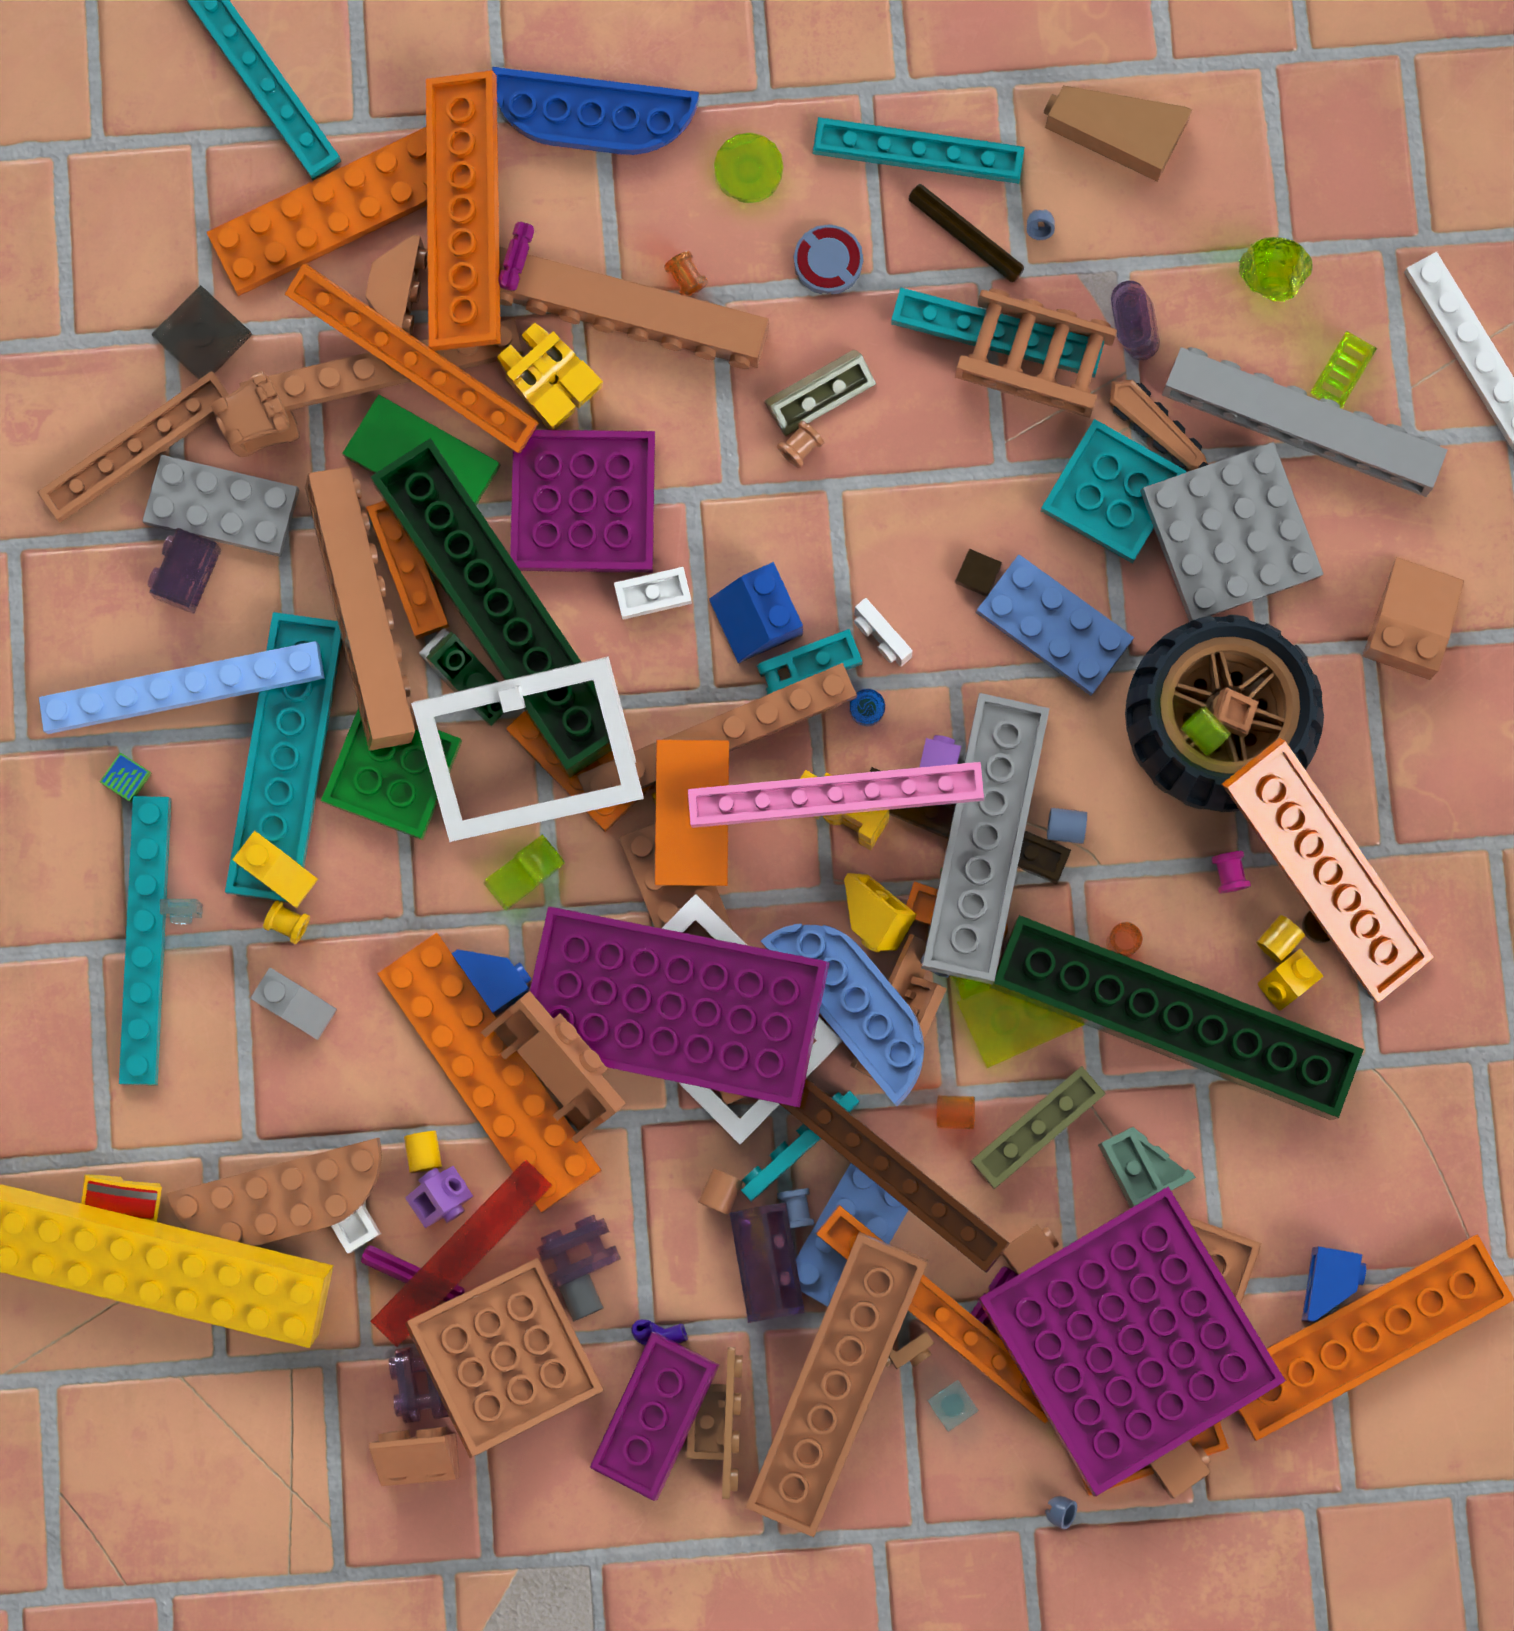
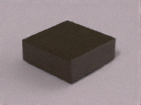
[955,548,1002,597]

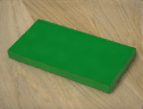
[342,394,501,506]

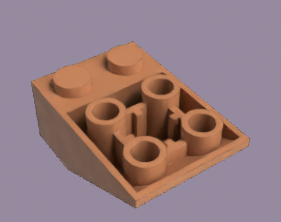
[369,1427,459,1486]

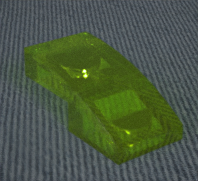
[484,834,565,911]

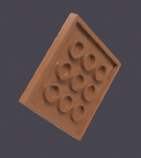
[405,1258,603,1458]

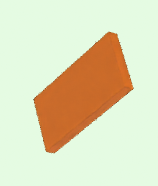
[655,740,729,886]

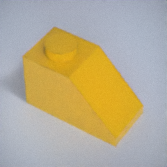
[232,831,319,908]
[844,873,917,952]

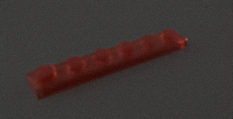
[370,1160,553,1347]

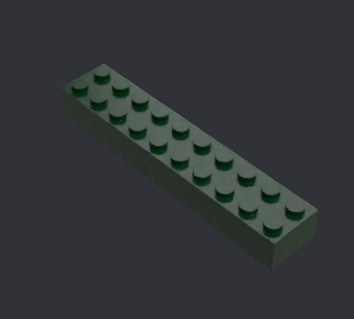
[370,438,612,778]
[990,915,1364,1120]

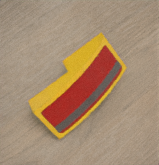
[80,1174,162,1222]

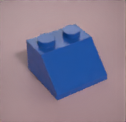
[709,562,803,663]

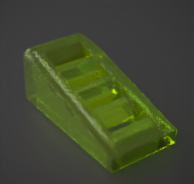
[1310,331,1377,409]

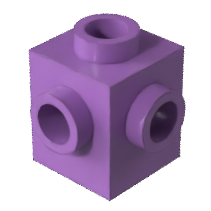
[405,1166,473,1228]

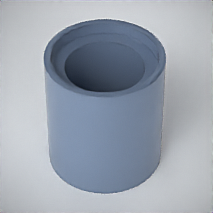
[1047,808,1087,844]

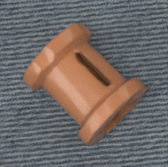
[777,421,824,468]

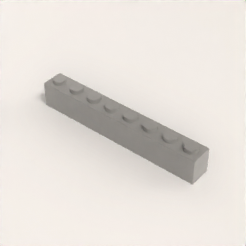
[1162,347,1448,497]

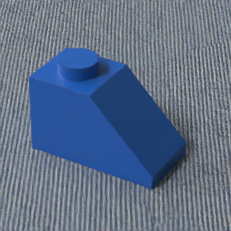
[452,949,532,1016]
[1302,1246,1366,1322]

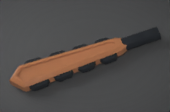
[1109,379,1209,471]

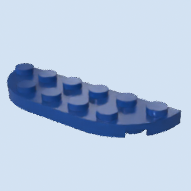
[492,67,699,155]

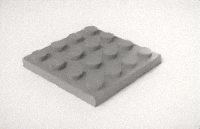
[1140,442,1324,622]

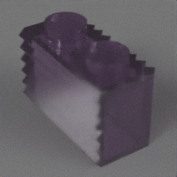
[148,528,221,614]

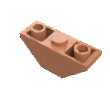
[365,235,428,335]

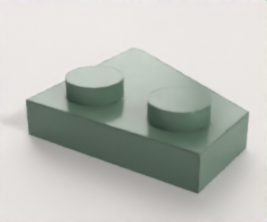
[1098,1127,1196,1208]

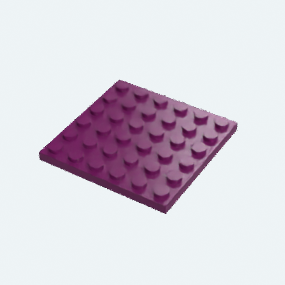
[978,1187,1286,1497]

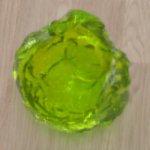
[1239,237,1313,302]

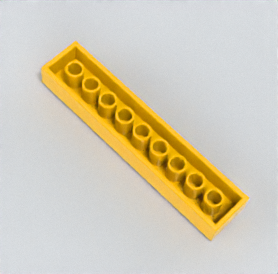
[0,1184,334,1348]

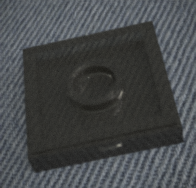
[151,285,252,380]

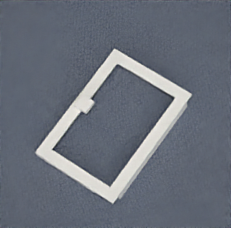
[411,656,644,842]
[661,894,842,1144]

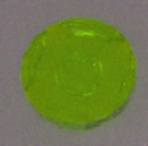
[714,133,784,203]

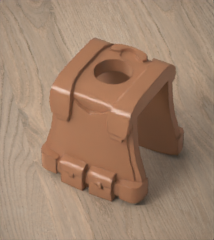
[211,371,300,457]

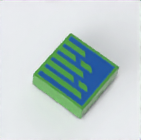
[100,753,152,803]

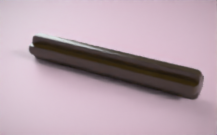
[909,184,1024,282]

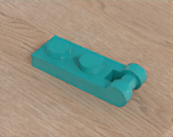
[756,629,863,695]

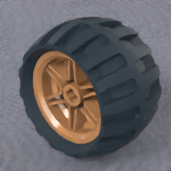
[1125,615,1324,812]

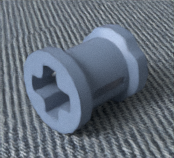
[777,1188,815,1230]

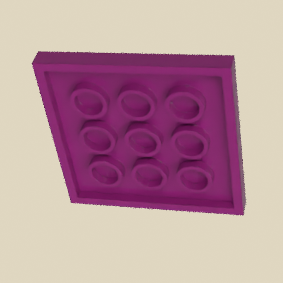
[510,430,655,573]

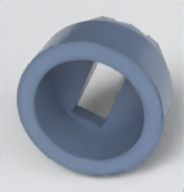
[1027,209,1055,240]
[1045,1496,1077,1530]

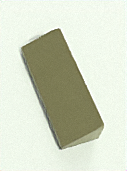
[765,350,876,436]

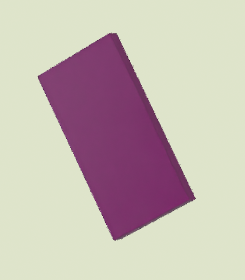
[589,1332,719,1501]

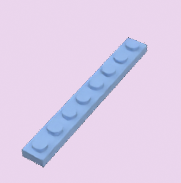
[39,641,325,734]

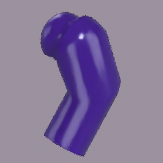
[631,1319,688,1346]

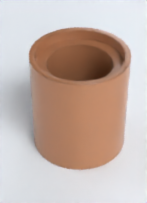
[698,1169,743,1215]

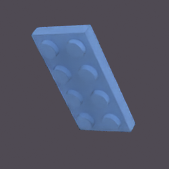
[976,555,1134,696]
[783,1163,908,1307]

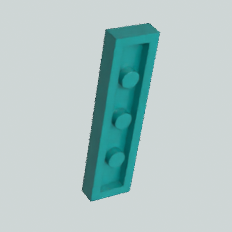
[741,1091,860,1202]

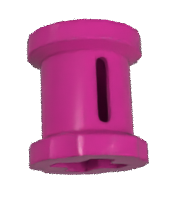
[1211,851,1251,894]

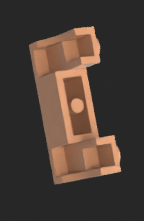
[481,991,625,1143]

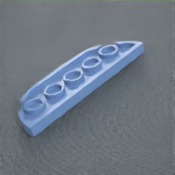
[761,924,924,1106]

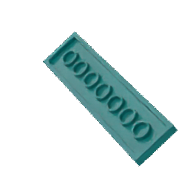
[225,612,342,903]

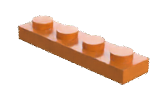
[366,500,449,639]

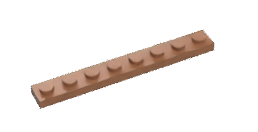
[239,318,523,411]
[577,663,857,793]

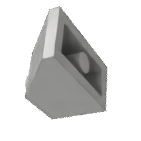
[250,968,337,1040]

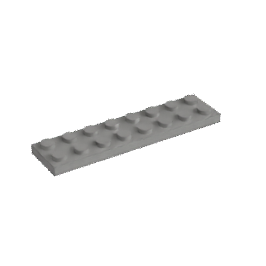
[921,693,1050,985]

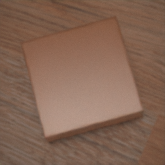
[1211,687,1258,737]

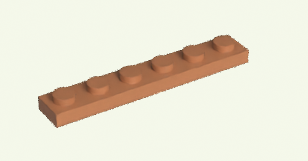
[37,371,229,523]

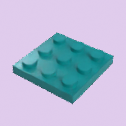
[1040,419,1187,564]

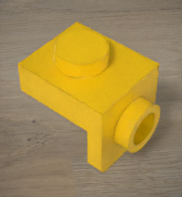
[1257,948,1324,1011]

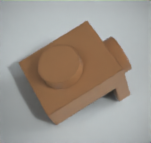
[885,1332,935,1369]

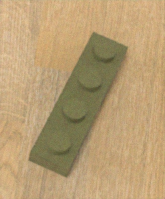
[970,1066,1106,1189]

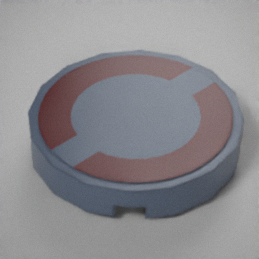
[794,224,864,295]

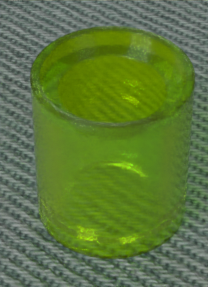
[1181,706,1231,756]

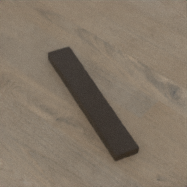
[870,767,1071,884]

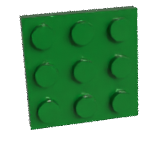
[321,708,462,840]

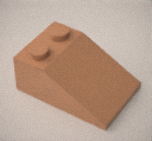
[1362,557,1464,680]

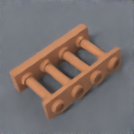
[955,288,1117,418]

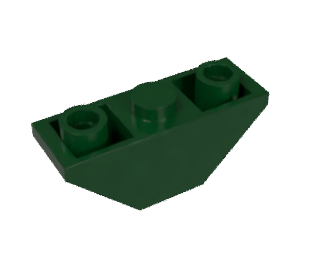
[426,632,504,726]

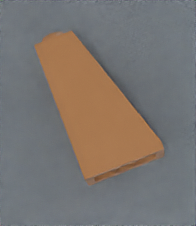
[1043,85,1192,182]

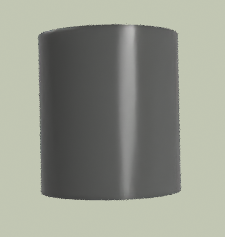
[559,1274,604,1322]

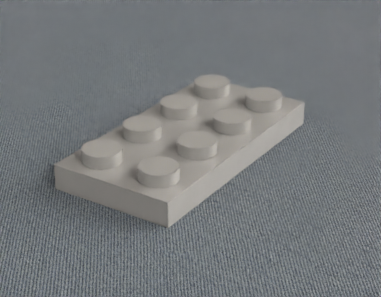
[142,455,299,557]

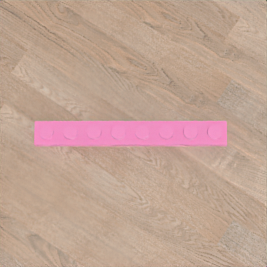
[688,762,984,828]

